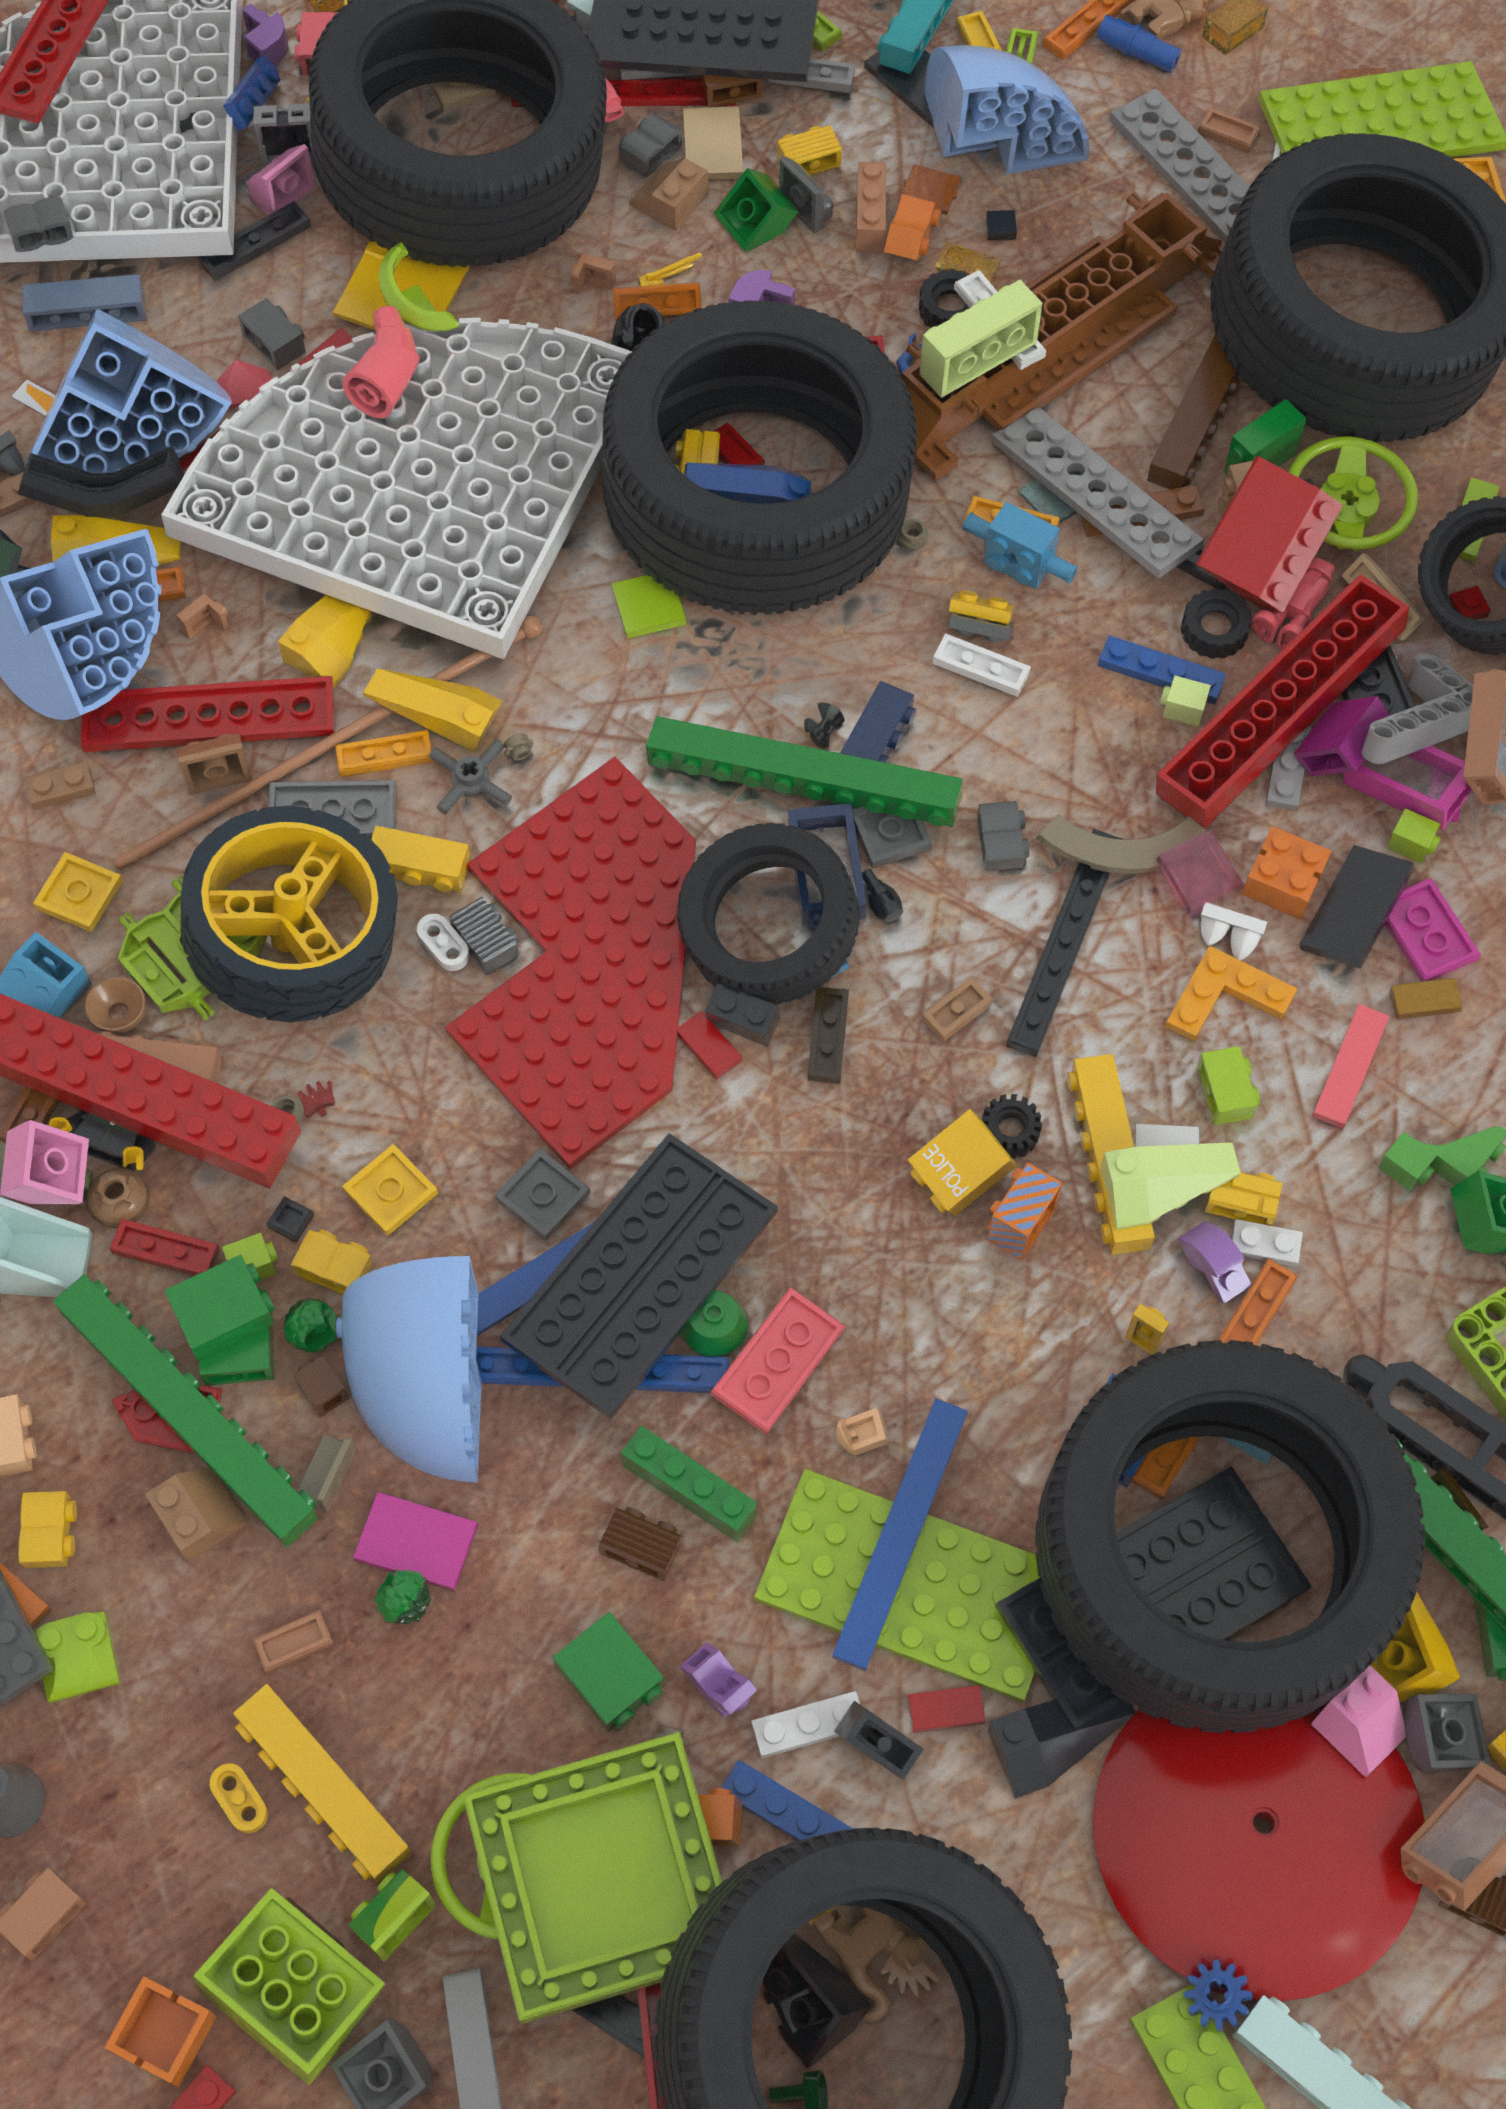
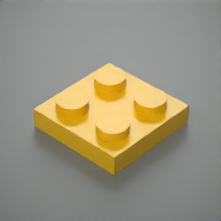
[33,852,123,933]
[342,1144,438,1237]

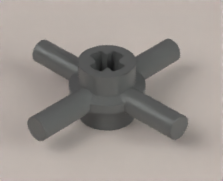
[430,739,512,815]

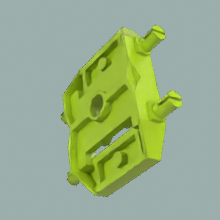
[118,876,267,1020]

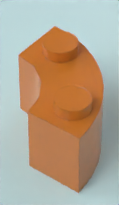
[884,194,941,260]

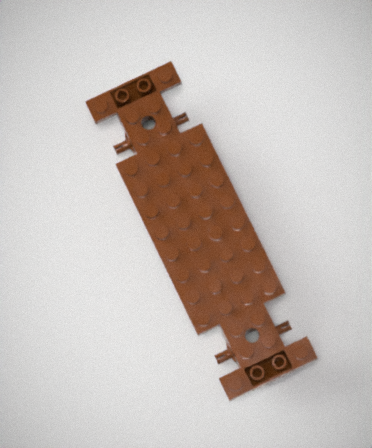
[902,192,1224,482]

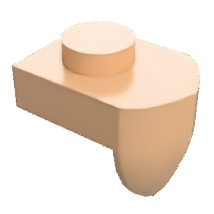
[835,1408,890,1456]

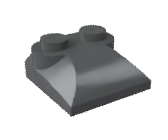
[779,157,834,234]
[1403,1694,1491,1774]
[330,2018,433,2109]

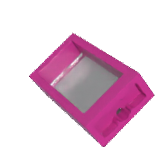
[1343,745,1473,830]

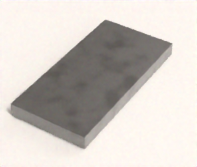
[268,780,397,839]

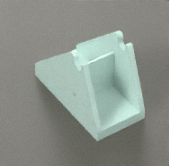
[0,1197,93,1297]

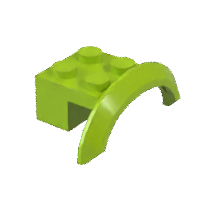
[378,242,459,332]

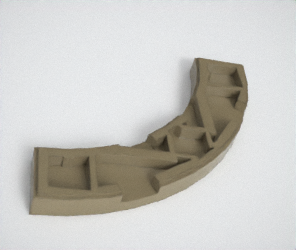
[1036,814,1213,874]

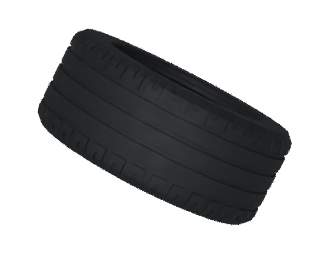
[309,0,607,267]
[1210,133,1506,442]
[602,300,917,615]
[1035,1340,1425,1733]
[654,1827,1072,2109]

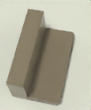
[297,1434,357,1513]

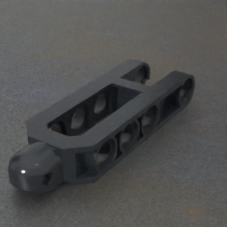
[1343,1355,1506,1520]

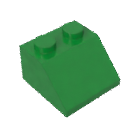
[714,168,799,252]
[1450,1170,1506,1255]

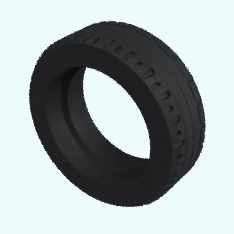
[677,823,860,1005]

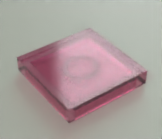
[1156,829,1244,914]

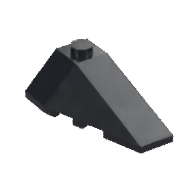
[988,1699,1136,1799]
[762,1933,871,2068]

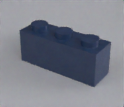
[840,681,917,763]

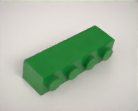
[621,1425,757,1543]

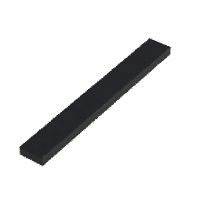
[1006,829,1123,1058]

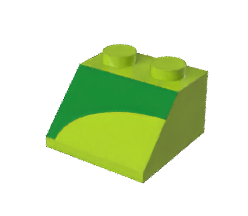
[348,1869,437,1962]

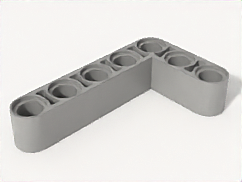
[1361,653,1473,764]
[443,1967,503,2109]

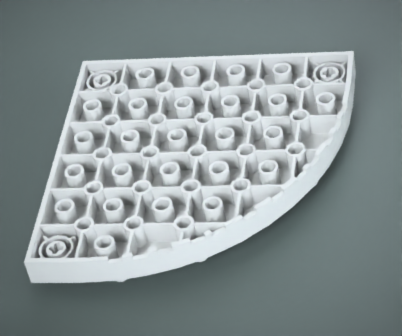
[0,0,243,263]
[161,318,632,659]

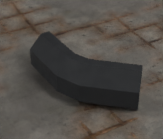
[18,446,184,517]

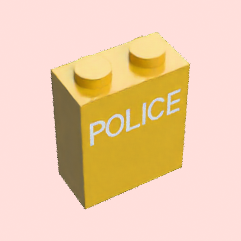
[908,1109,1018,1216]

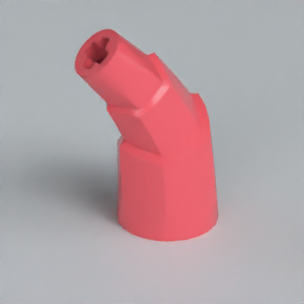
[342,306,420,418]

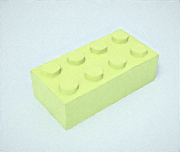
[920,280,1042,398]

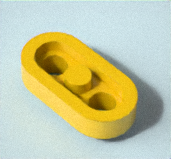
[210,1763,268,1834]

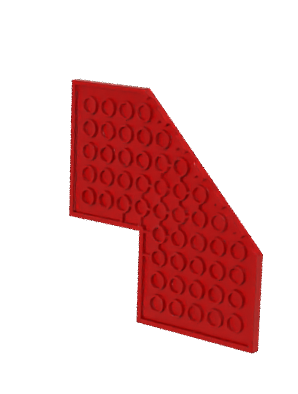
[445,756,696,1170]

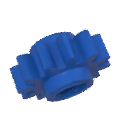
[1183,1959,1253,2032]

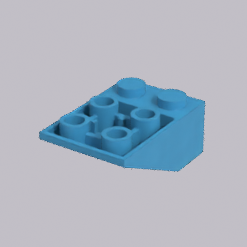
[0,932,92,1018]

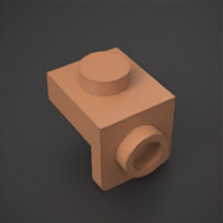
[570,253,616,294]
[176,593,229,639]

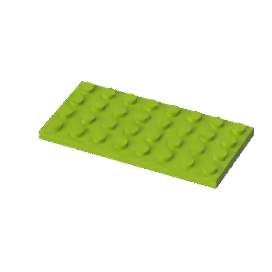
[1258,61,1506,158]
[754,1468,1040,1704]

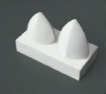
[1200,902,1267,961]

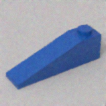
[684,462,811,504]

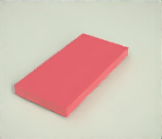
[710,1287,846,1435]

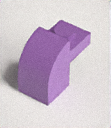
[242,3,288,65]
[728,270,795,305]
[1178,1221,1251,1303]
[679,1643,757,1717]

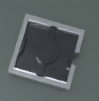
[254,104,313,164]

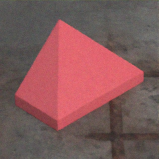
[216,359,272,410]

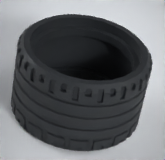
[1417,496,1506,655]

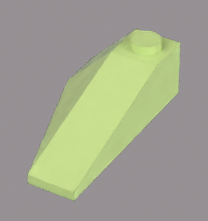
[1100,1142,1241,1230]

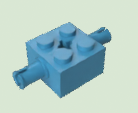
[962,501,1078,589]

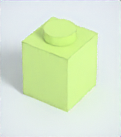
[1160,675,1211,727]

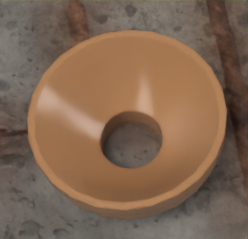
[85,977,146,1035]
[87,1168,150,1228]

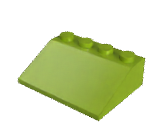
[193,1888,385,2086]

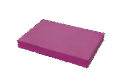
[1385,878,1481,982]
[353,1492,478,1592]

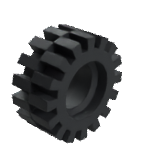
[982,1094,1042,1159]

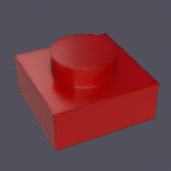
[1449,586,1491,620]

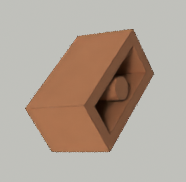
[0,1867,87,1962]

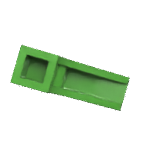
[1378,1126,1506,1192]

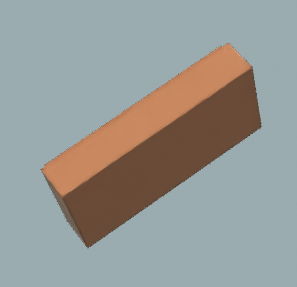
[1197,107,1261,154]
[253,1610,334,1675]

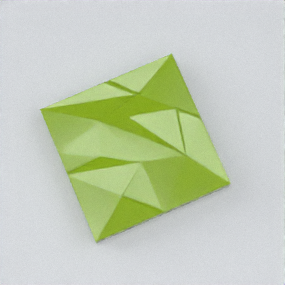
[463,1732,722,2024]

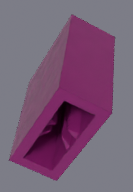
[1294,696,1391,777]

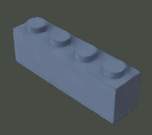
[22,274,146,332]

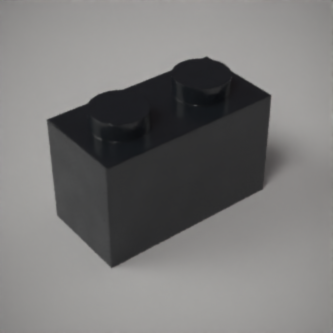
[705,983,780,1047]
[834,1701,924,1780]

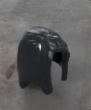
[610,303,665,351]

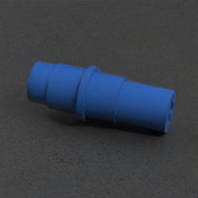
[1096,14,1182,74]

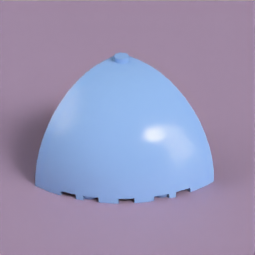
[924,45,1089,175]
[26,309,232,473]
[0,529,161,720]
[336,1256,482,1483]

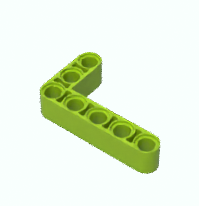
[1446,1286,1506,1421]

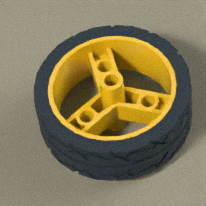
[180,806,398,1023]

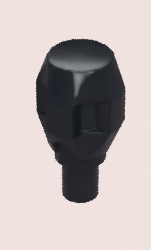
[862,869,903,923]

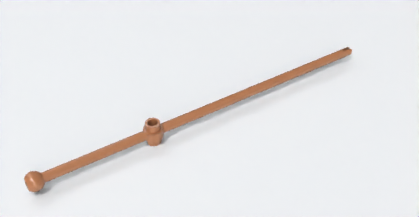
[114,614,543,870]

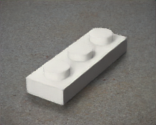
[932,633,1031,697]
[751,1691,860,1759]

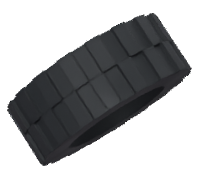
[919,269,969,328]
[1181,588,1252,659]

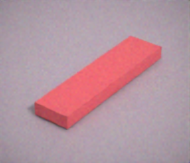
[1312,1004,1389,1129]

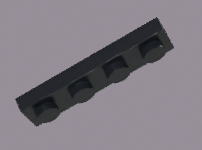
[198,201,311,281]

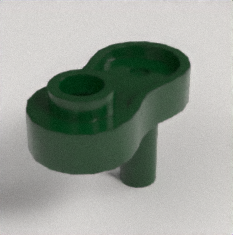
[769,2070,828,2109]

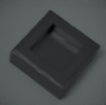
[986,210,1017,240]
[266,1196,314,1243]

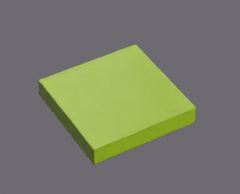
[611,575,686,639]

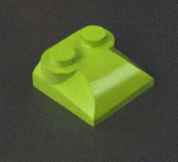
[34,1612,121,1704]

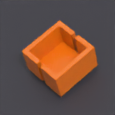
[1242,826,1332,919]
[104,1976,217,2088]

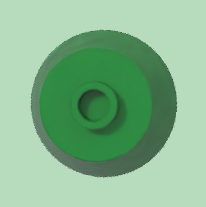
[681,1291,748,1356]

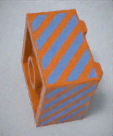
[986,1162,1063,1261]

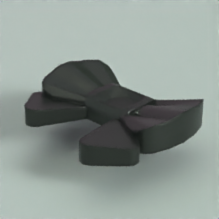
[804,702,845,749]

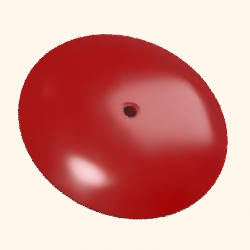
[1093,1701,1426,2001]

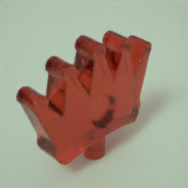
[298,1081,336,1118]

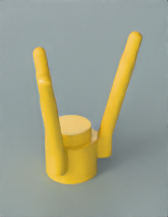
[638,252,702,286]

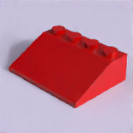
[1196,456,1343,613]

